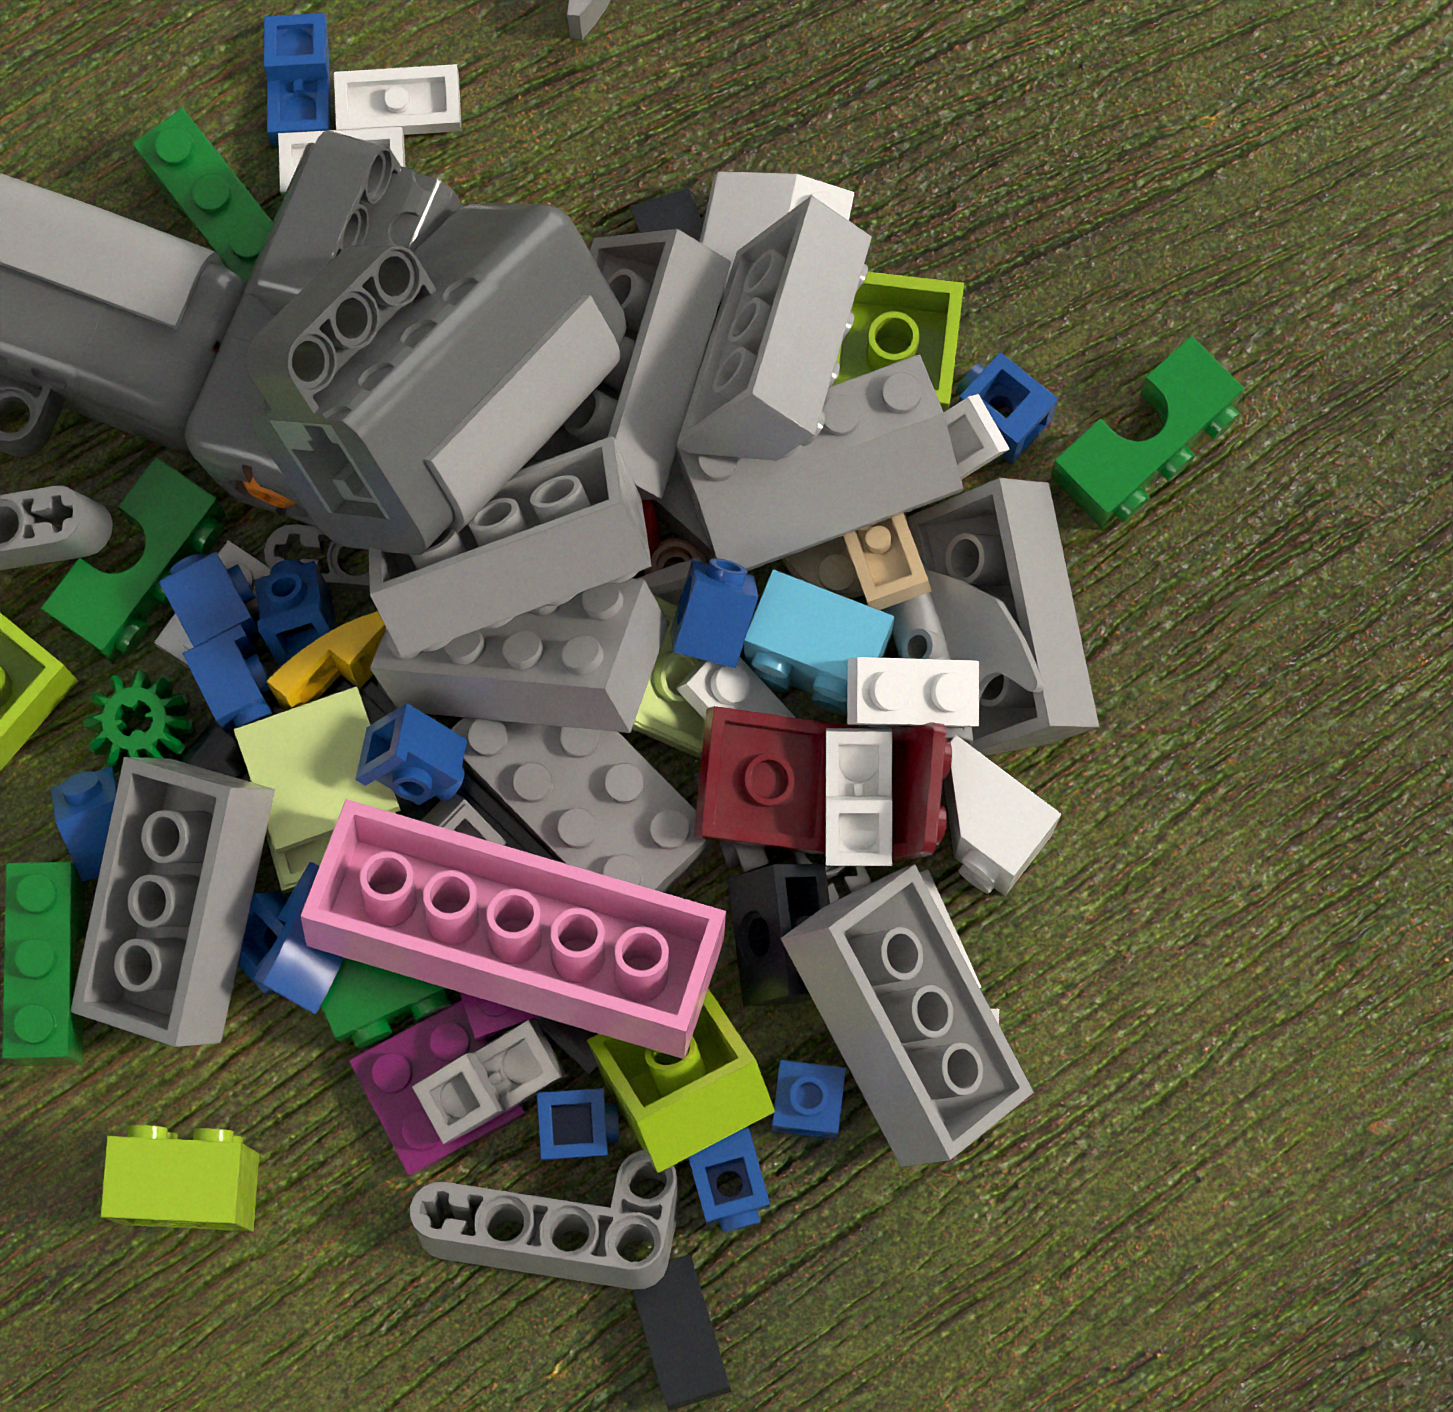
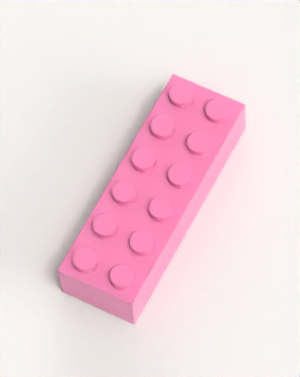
[300,799,726,1059]

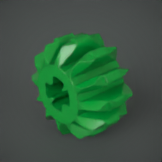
[83,670,195,774]

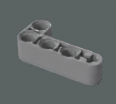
[0,486,113,570]
[410,1150,680,1290]

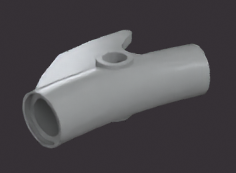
[882,565,1044,746]

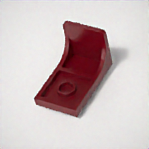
[694,706,952,864]

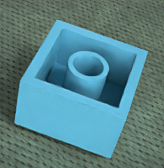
[744,570,894,715]

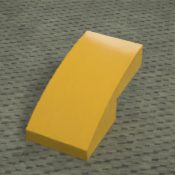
[267,611,386,711]

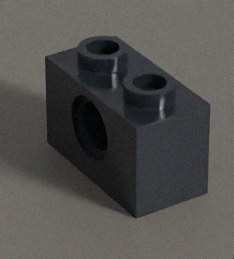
[727,863,830,1007]

